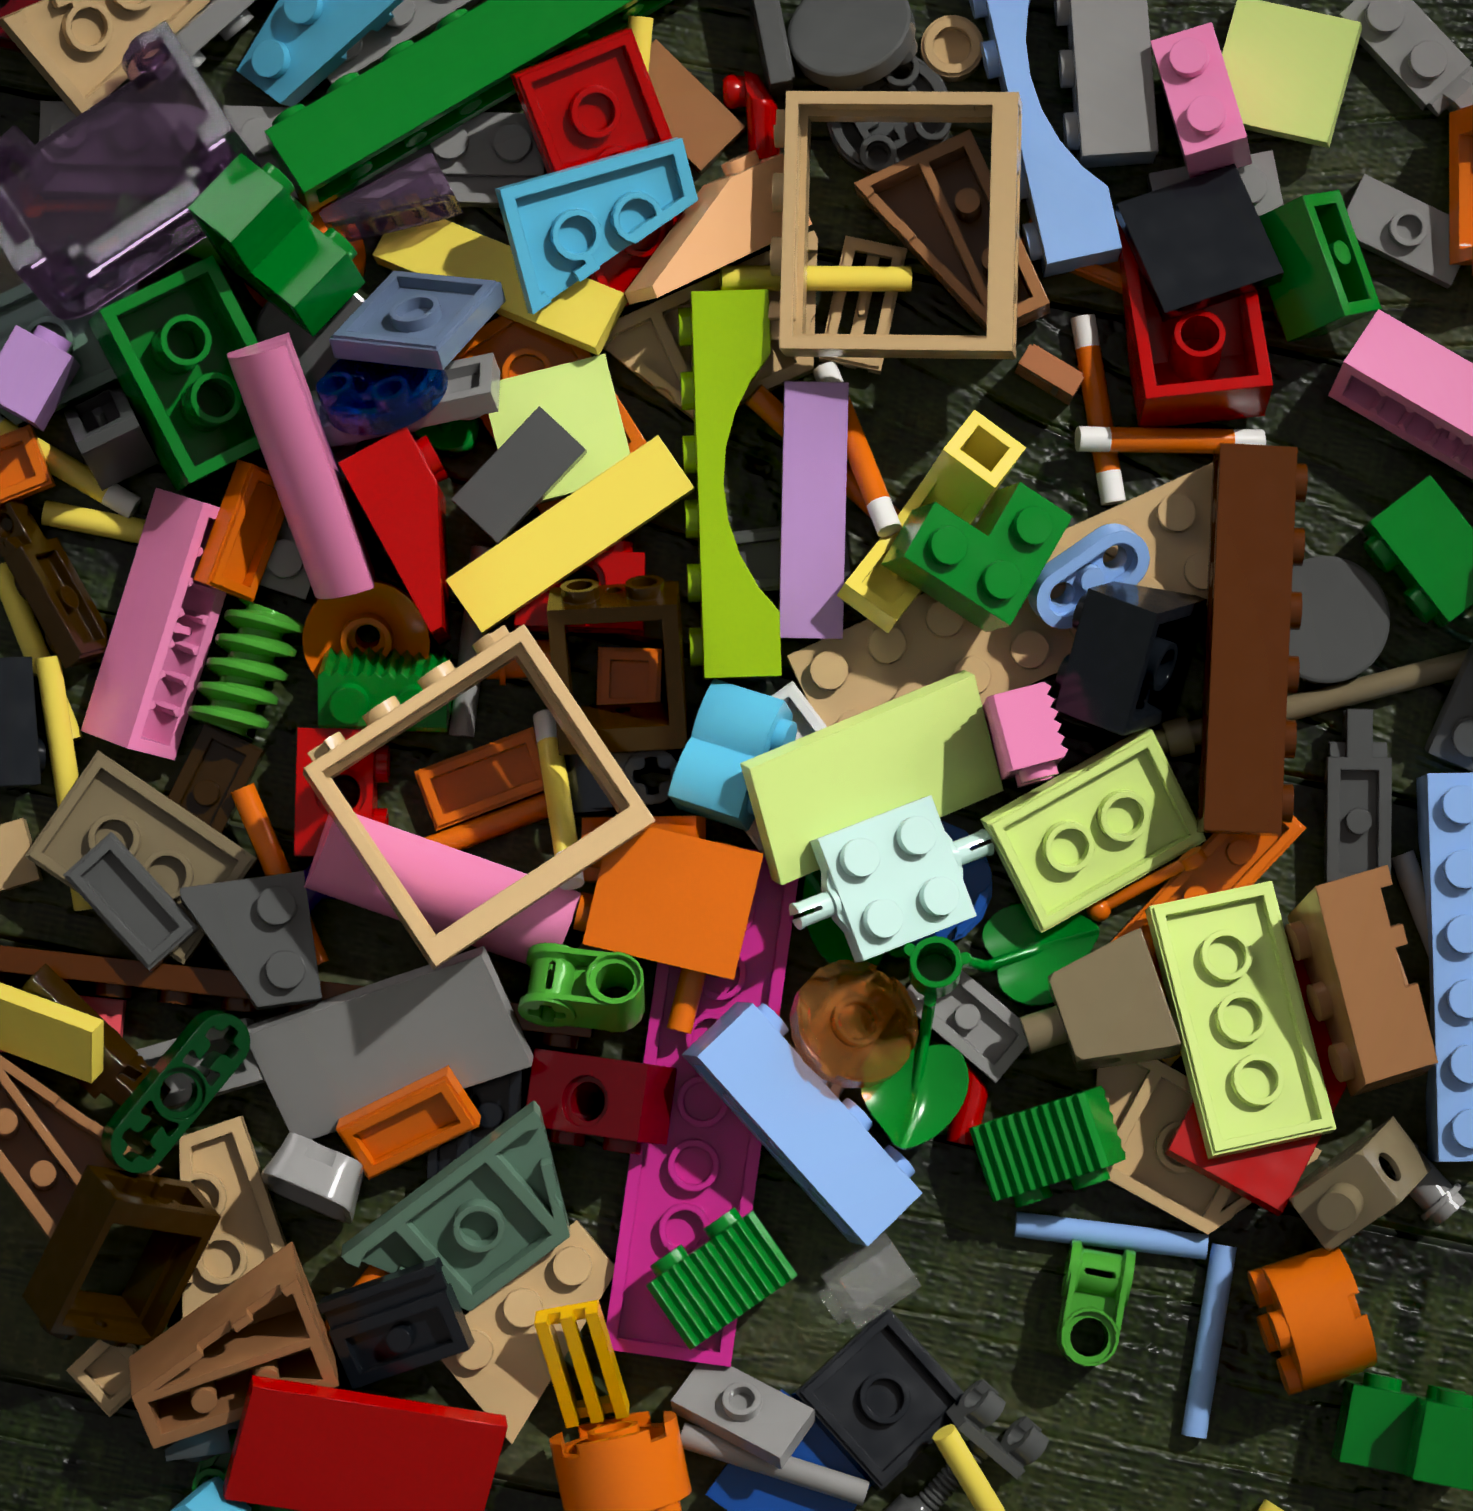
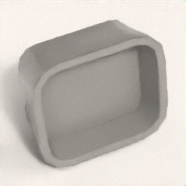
[261,1132,364,1224]

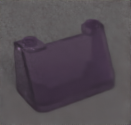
[0,20,263,320]

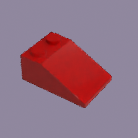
[1118,224,1273,427]
[338,426,450,645]

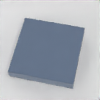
[329,271,506,370]

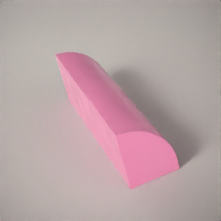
[1328,309,1473,479]
[227,332,375,599]
[81,488,226,761]
[304,814,581,965]

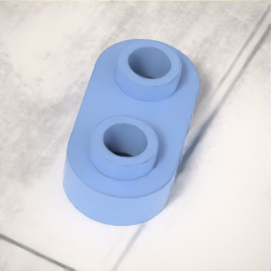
[1028,523,1150,629]

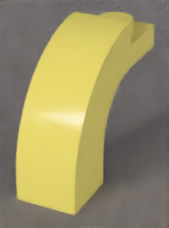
[837,410,1026,633]

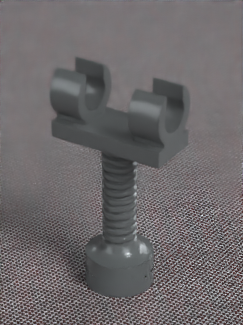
[884,1379,1049,1511]

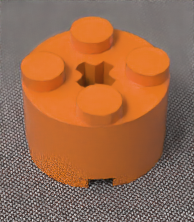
[1247,1246,1377,1396]
[549,1411,692,1511]

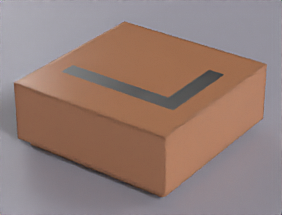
[1015,344,1084,405]

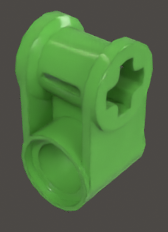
[518,943,645,1033]
[1056,1239,1136,1366]

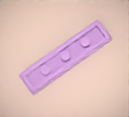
[779,381,849,639]

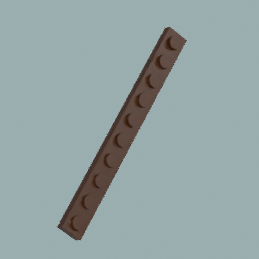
[0,945,594,1049]

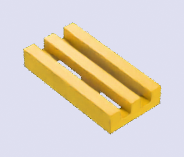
[534,1300,630,1428]

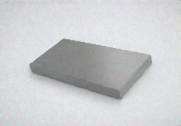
[247,946,534,1140]

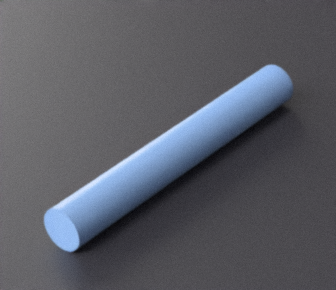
[1014,1212,1209,1260]
[1181,1243,1237,1439]

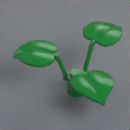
[803,869,1100,1150]

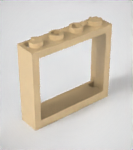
[768,91,1022,359]
[303,624,656,970]

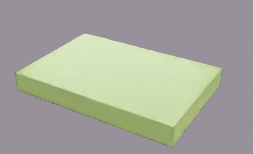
[980,728,1206,933]

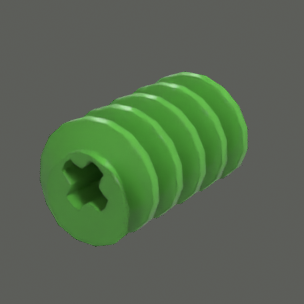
[187,598,304,741]

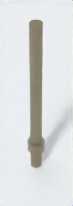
[1112,649,1468,759]

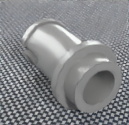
[1384,1142,1466,1227]

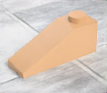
[625,150,812,305]

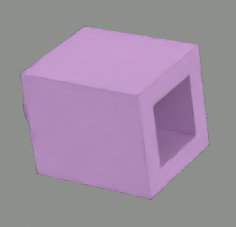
[0,324,81,431]

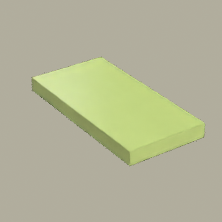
[740,670,1004,886]
[1145,881,1336,1159]

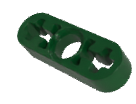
[101,1010,250,1173]

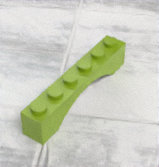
[678,289,782,679]

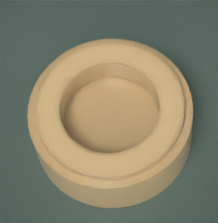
[920,15,983,82]

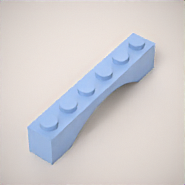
[969,0,1122,277]
[1416,772,1473,1162]

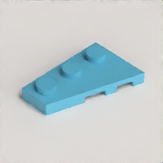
[236,0,404,107]
[495,137,698,314]

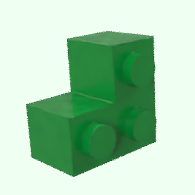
[188,153,365,337]
[881,482,1073,632]
[1331,1372,1473,1491]

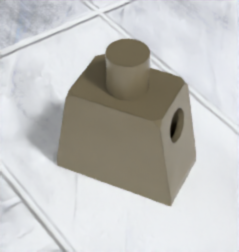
[1019,928,1181,1071]
[1289,1116,1432,1252]

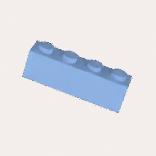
[682,1002,922,1247]

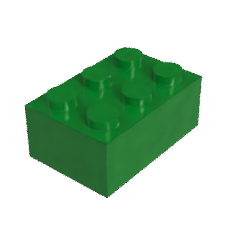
[88,255,261,492]

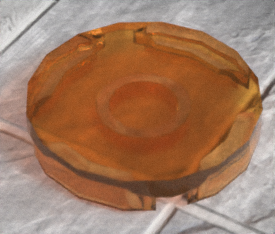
[790,960,919,1088]

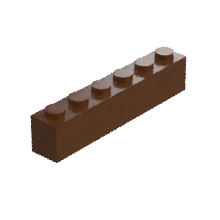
[1197,443,1308,836]

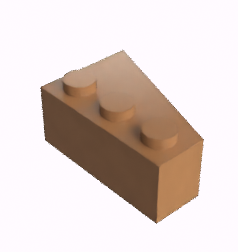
[854,129,1050,333]
[1285,865,1438,1097]
[0,1055,161,1241]
[129,1241,339,1449]

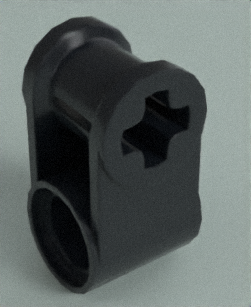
[564,750,679,816]

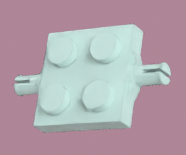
[789,795,994,963]

